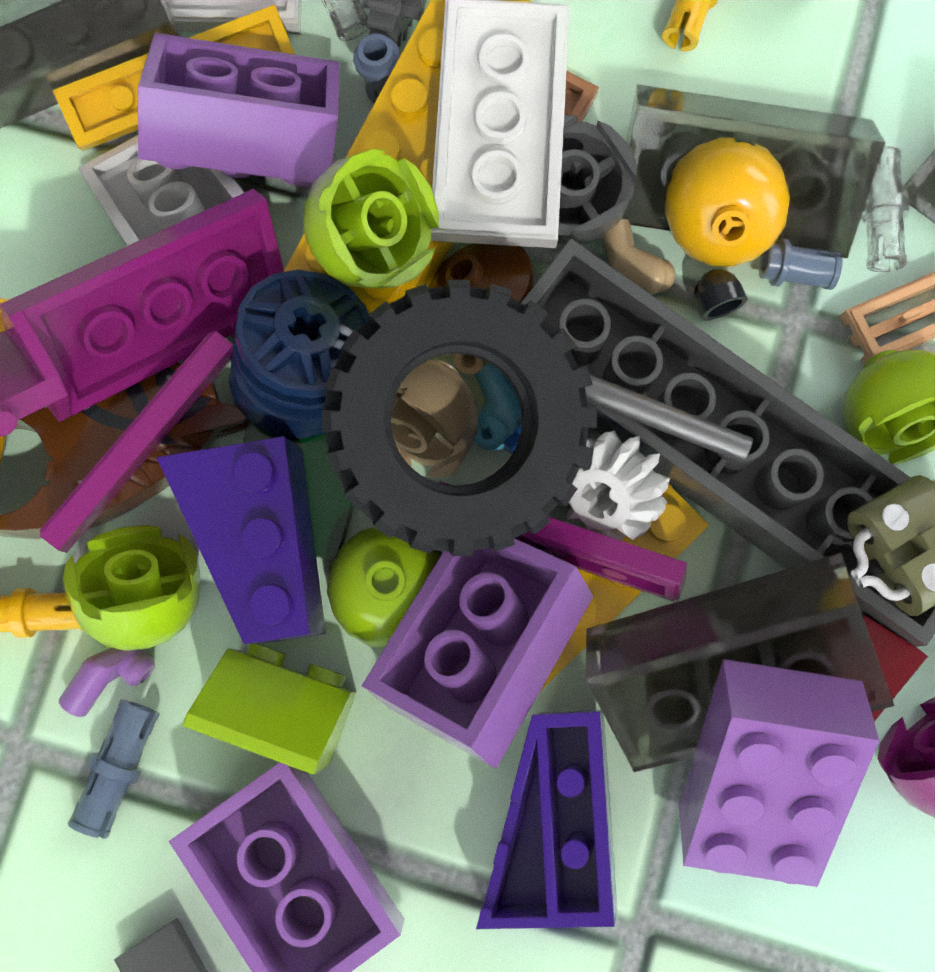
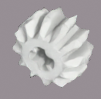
[566,430,670,541]

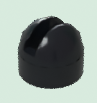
[694,269,748,321]

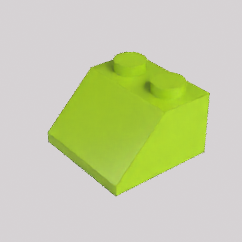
[182,644,356,775]

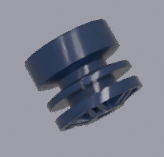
[228,269,369,439]

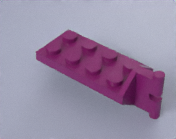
[0,189,284,436]

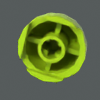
[304,149,439,289]
[842,349,935,464]
[63,525,200,651]
[327,527,442,649]

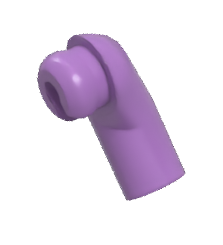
[59,648,155,717]

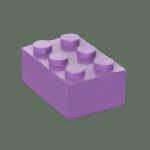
[138,33,339,186]
[362,539,594,769]
[679,659,880,887]
[168,762,405,972]

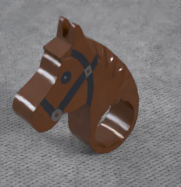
[0,362,249,539]

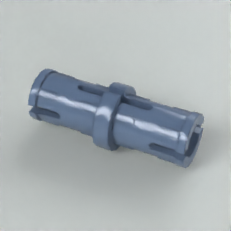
[68,699,160,839]

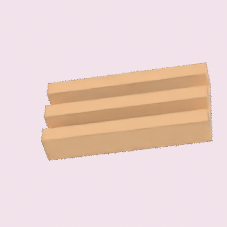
[839,272,935,364]

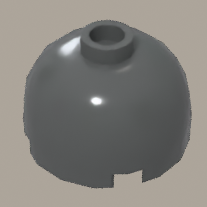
[557,115,636,245]

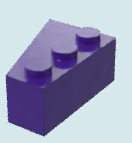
[156,436,326,644]
[476,710,618,929]

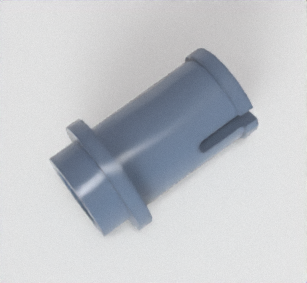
[353,33,401,103]
[759,238,843,290]

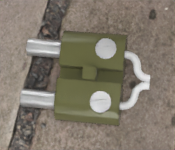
[847,475,935,616]

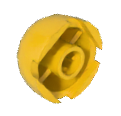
[664,137,790,267]

